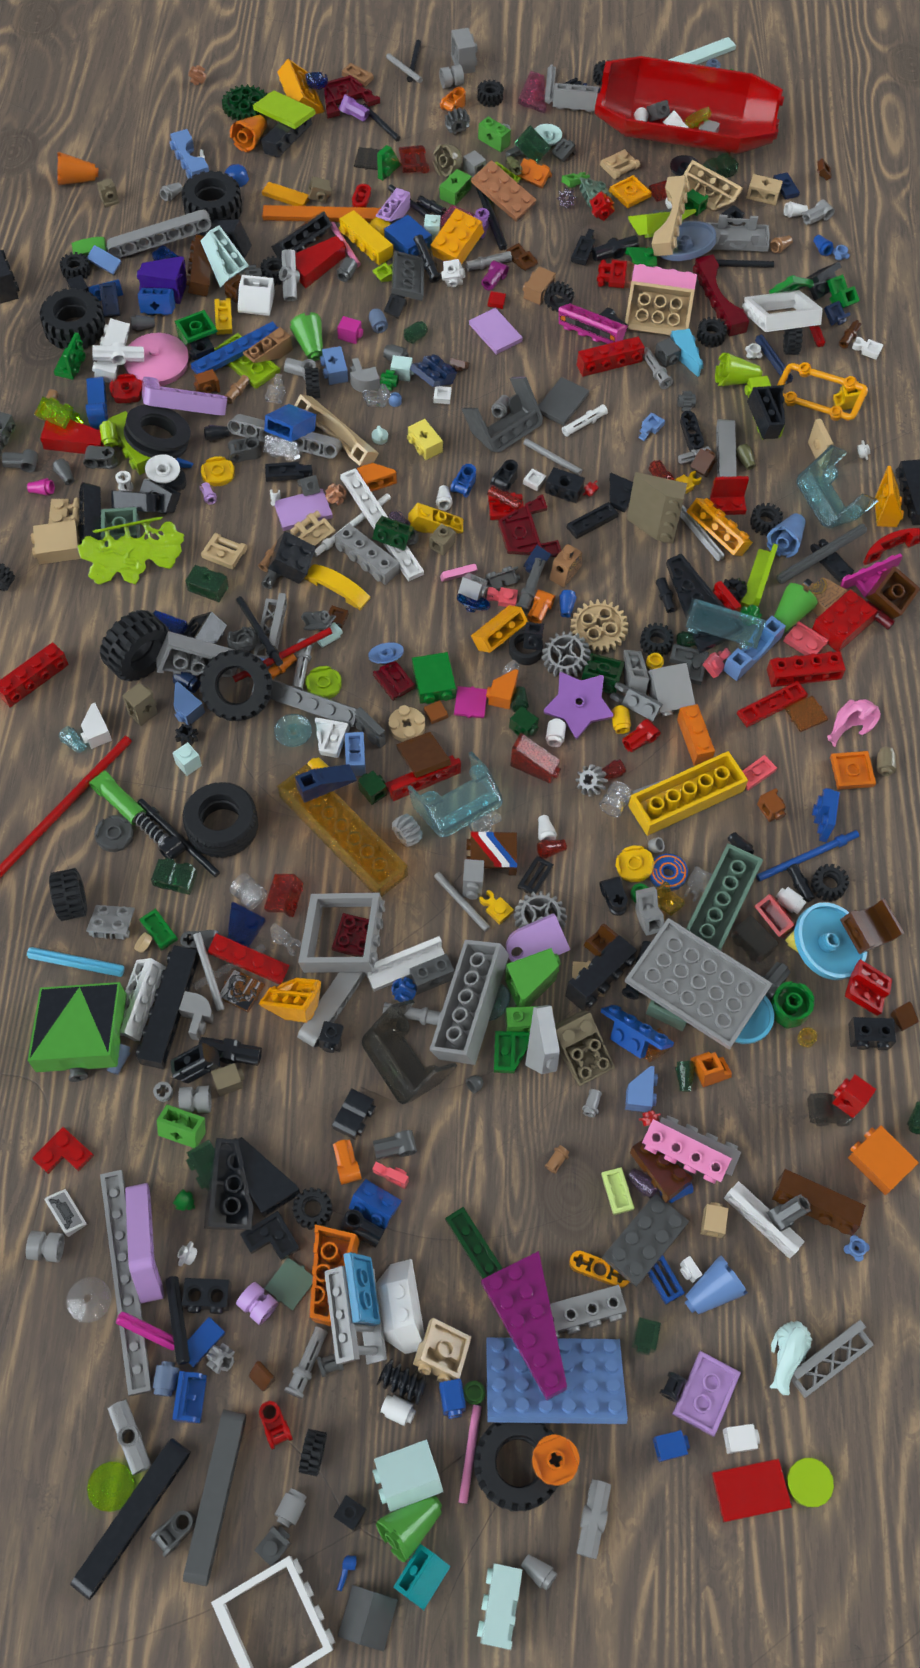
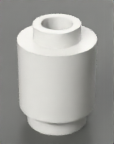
[546,718,566,747]
[776,887,806,914]
[380,1395,416,1426]

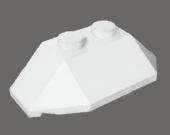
[376,1259,425,1354]

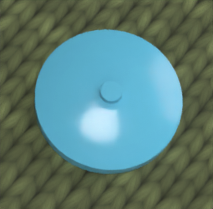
[794,902,867,980]

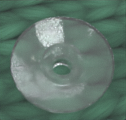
[67,1277,112,1323]

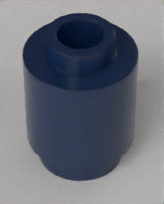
[173,672,201,693]

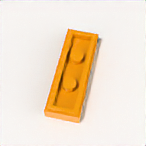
[262,182,310,206]

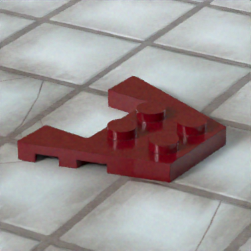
[324,75,380,119]
[498,494,561,557]

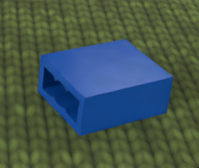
[384,215,432,256]
[264,404,316,442]

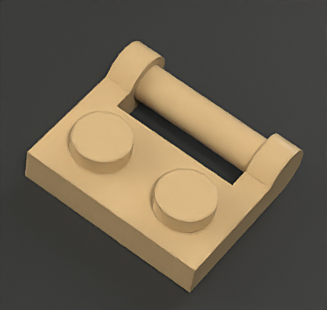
[600,149,641,179]
[201,533,247,570]

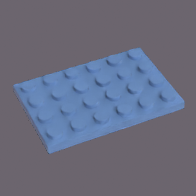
[486,1337,628,1424]

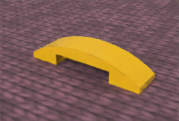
[304,564,370,610]

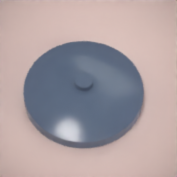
[659,221,717,261]

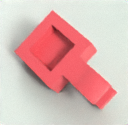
[486,587,518,607]
[703,648,731,678]

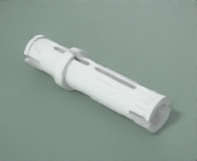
[562,404,608,437]

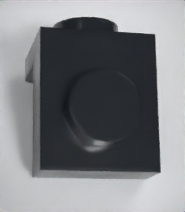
[319,1021,344,1053]

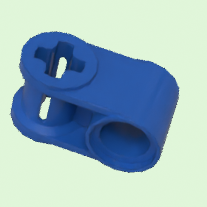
[450,464,476,498]

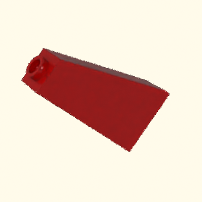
[295,235,346,288]
[40,412,105,454]

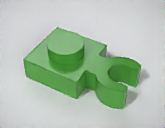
[562,172,590,188]

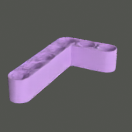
[142,377,227,415]
[125,1183,164,1304]

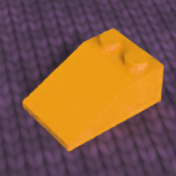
[874,466,904,527]

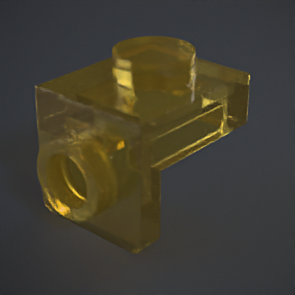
[656,881,685,916]

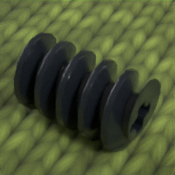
[377,1359,427,1405]

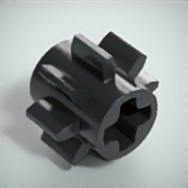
[175,724,198,746]

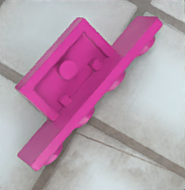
[840,553,903,597]

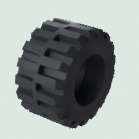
[49,868,87,921]

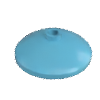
[735,995,774,1044]

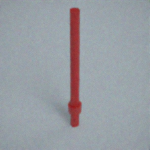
[232,627,333,683]

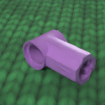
[339,94,369,122]

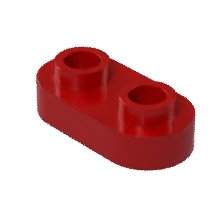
[352,184,371,207]

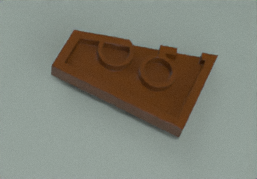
[630,1139,693,1203]

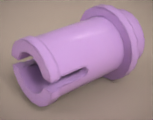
[200,482,217,505]

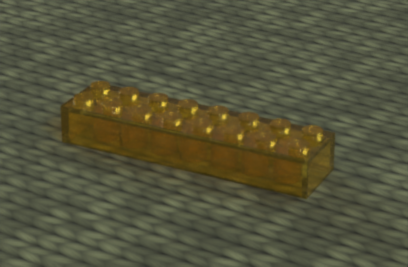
[277,764,408,897]

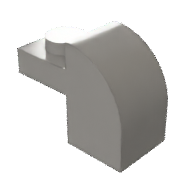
[350,358,380,393]
[634,887,664,936]
[179,991,214,1041]

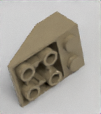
[555,1010,615,1086]

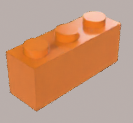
[677,704,715,766]

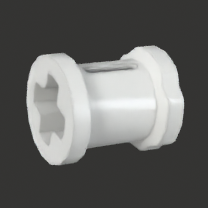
[115,471,134,491]

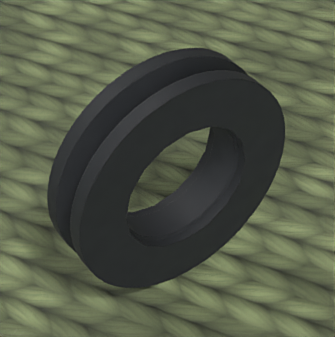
[124,405,191,458]

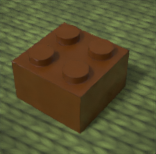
[865,566,920,619]

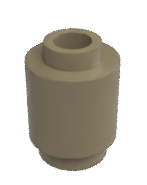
[877,747,896,776]

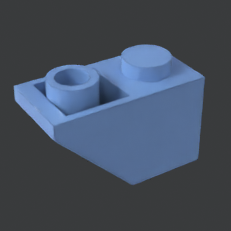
[625,1066,658,1112]

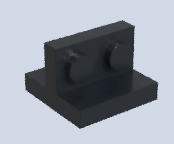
[800,262,842,300]

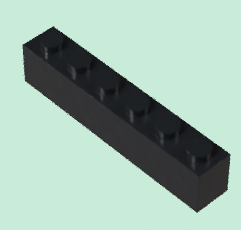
[136,945,200,1069]

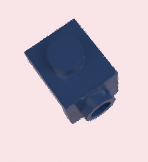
[824,301,851,326]

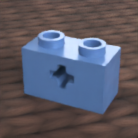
[320,346,348,385]

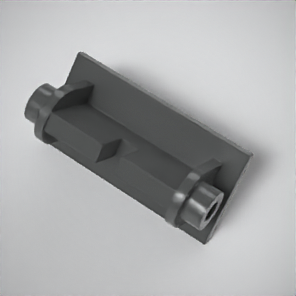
[485,566,520,591]
[301,610,336,630]

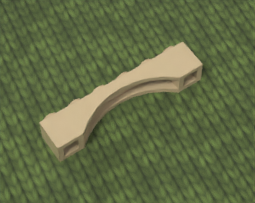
[652,175,690,256]
[294,394,379,466]

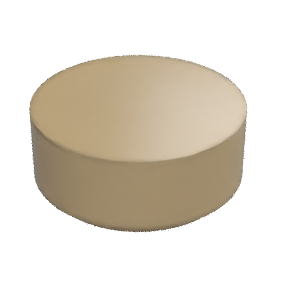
[134,932,152,953]

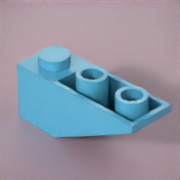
[670,329,703,377]

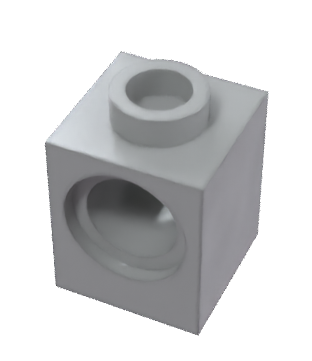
[458,573,488,601]

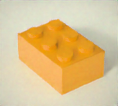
[430,208,484,265]

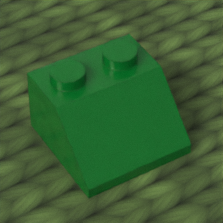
[175,310,218,346]

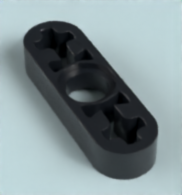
[680,411,704,452]

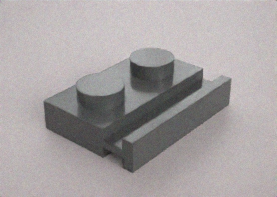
[355,707,386,748]

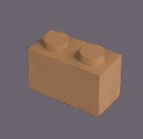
[523,266,556,305]

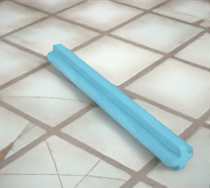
[27,947,125,977]

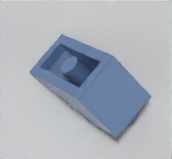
[174,681,205,725]

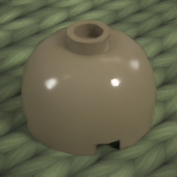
[433,144,462,177]

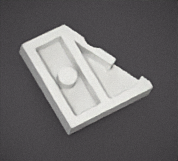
[315,717,350,758]

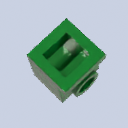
[684,189,709,216]

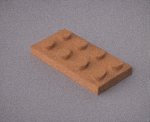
[471,160,536,221]

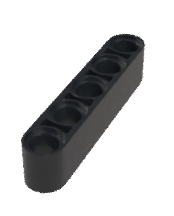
[79,482,102,544]

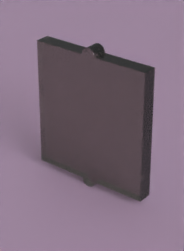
[354,147,380,170]

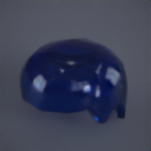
[305,72,328,91]

